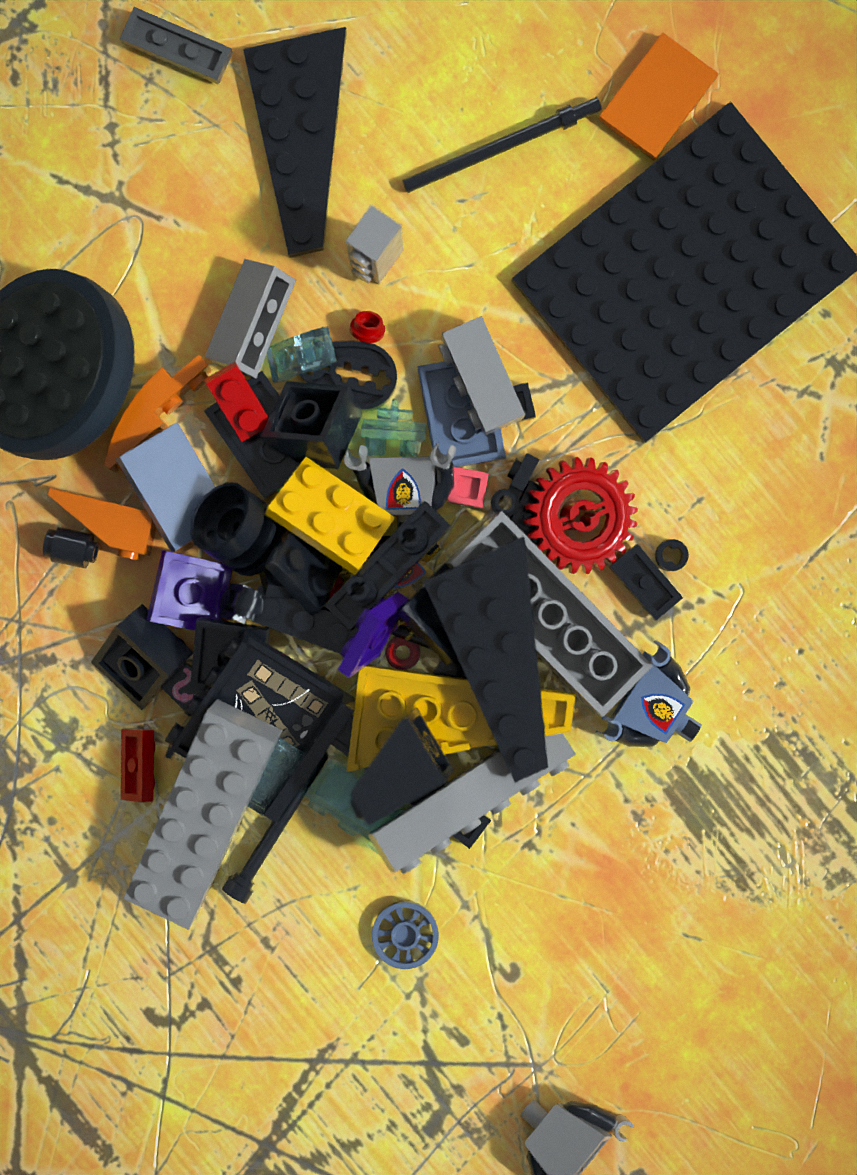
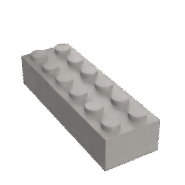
[445,511,653,717]
[123,699,283,930]

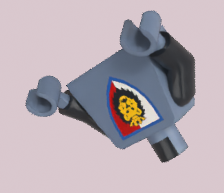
[596,640,702,747]

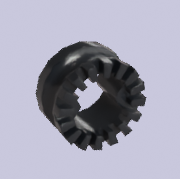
[655,539,689,571]

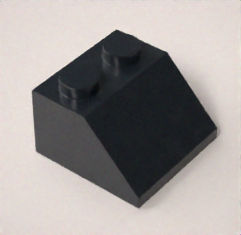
[260,381,363,469]
[91,604,193,710]

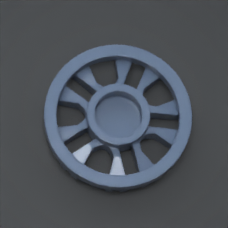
[372,901,439,969]

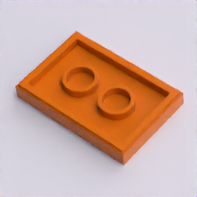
[598,32,719,161]

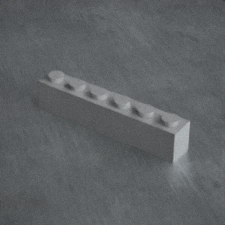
[367,733,576,874]

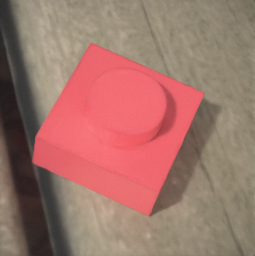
[447,467,489,509]

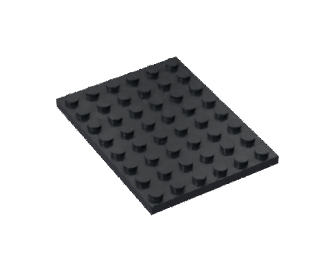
[511,101,857,443]

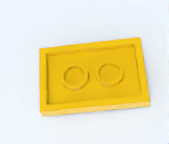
[265,457,395,575]

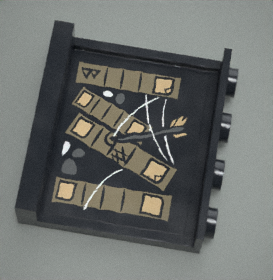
[165,630,356,823]

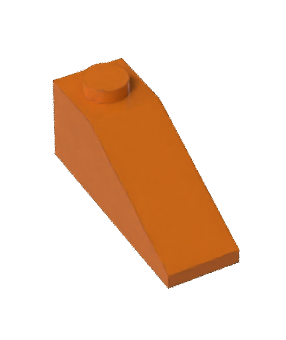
[48,488,156,560]

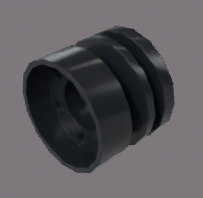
[190,482,285,576]

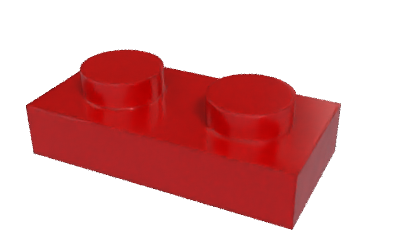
[204,361,269,442]
[121,728,155,803]

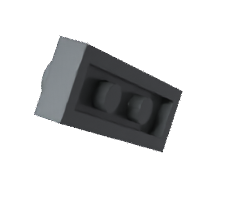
[120,7,233,85]

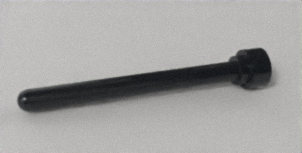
[222,752,328,904]

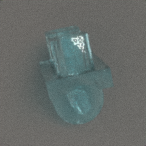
[361,399,427,457]

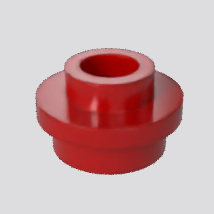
[349,311,385,343]
[385,636,421,670]

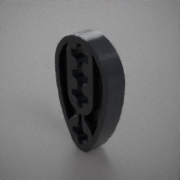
[295,341,397,412]

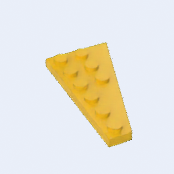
[347,665,576,772]

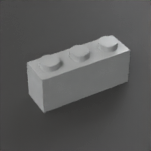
[346,205,403,284]
[205,259,296,378]
[438,316,525,436]

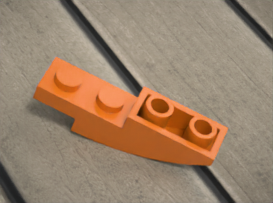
[104,355,213,472]

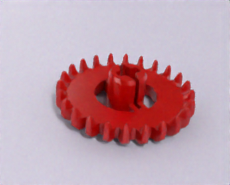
[524,457,638,574]

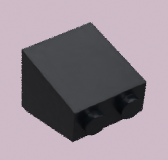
[350,707,453,826]

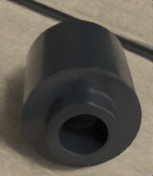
[43,527,99,569]

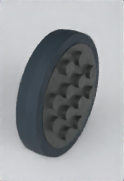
[0,269,135,460]

